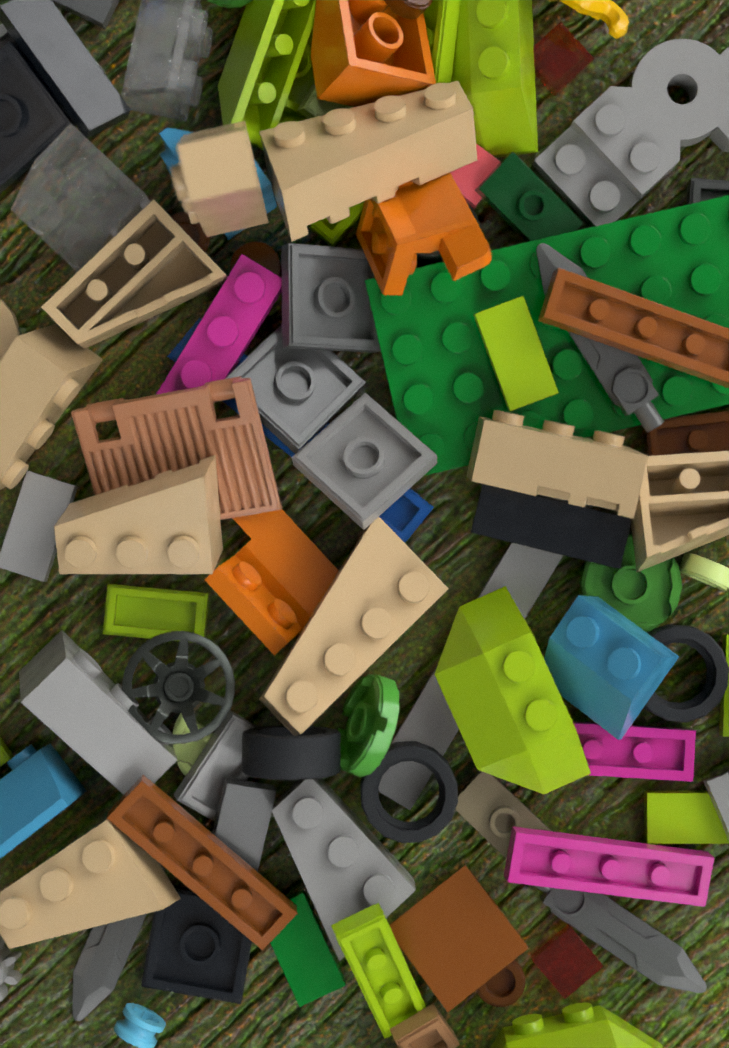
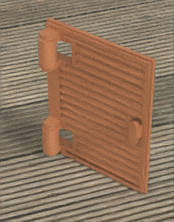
[71,376,282,520]

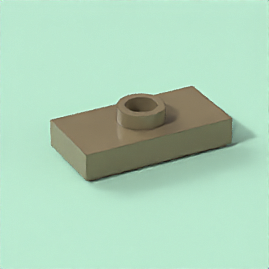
[455,771,551,859]

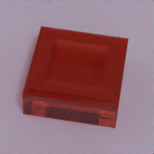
[533,22,594,97]
[531,924,604,999]

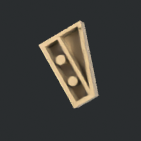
[42,199,227,349]
[54,455,223,574]

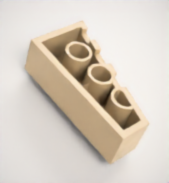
[259,81,477,241]
[259,517,449,736]

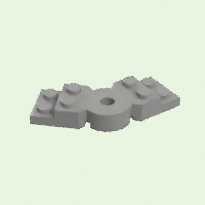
[532,39,729,227]

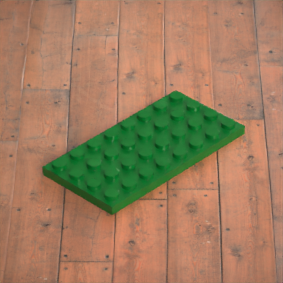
[364,195,729,476]

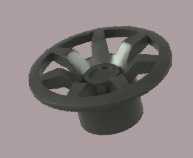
[122,631,235,744]

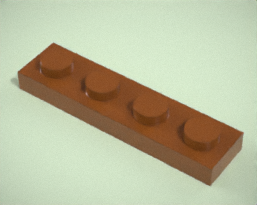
[538,268,729,388]
[107,774,298,951]

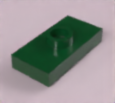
[475,152,583,242]

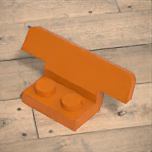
[356,172,492,296]
[205,510,339,656]

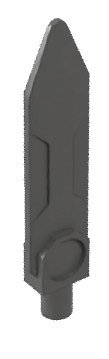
[536,243,664,433]
[72,863,165,1021]
[535,886,707,993]

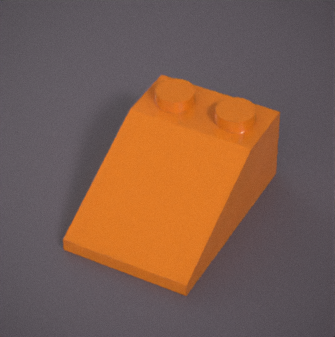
[311,0,436,107]

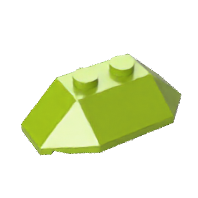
[218,0,316,150]
[451,0,538,158]
[434,586,591,795]
[490,1002,663,1048]

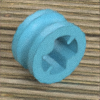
[113,1003,166,1048]

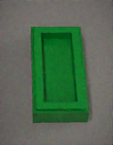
[270,890,346,1007]

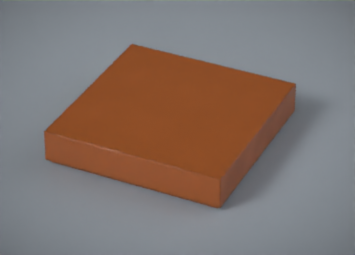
[389,865,530,1012]

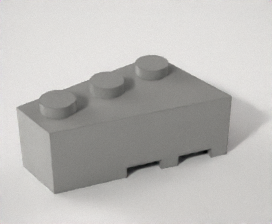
[19,630,177,795]
[272,778,416,961]

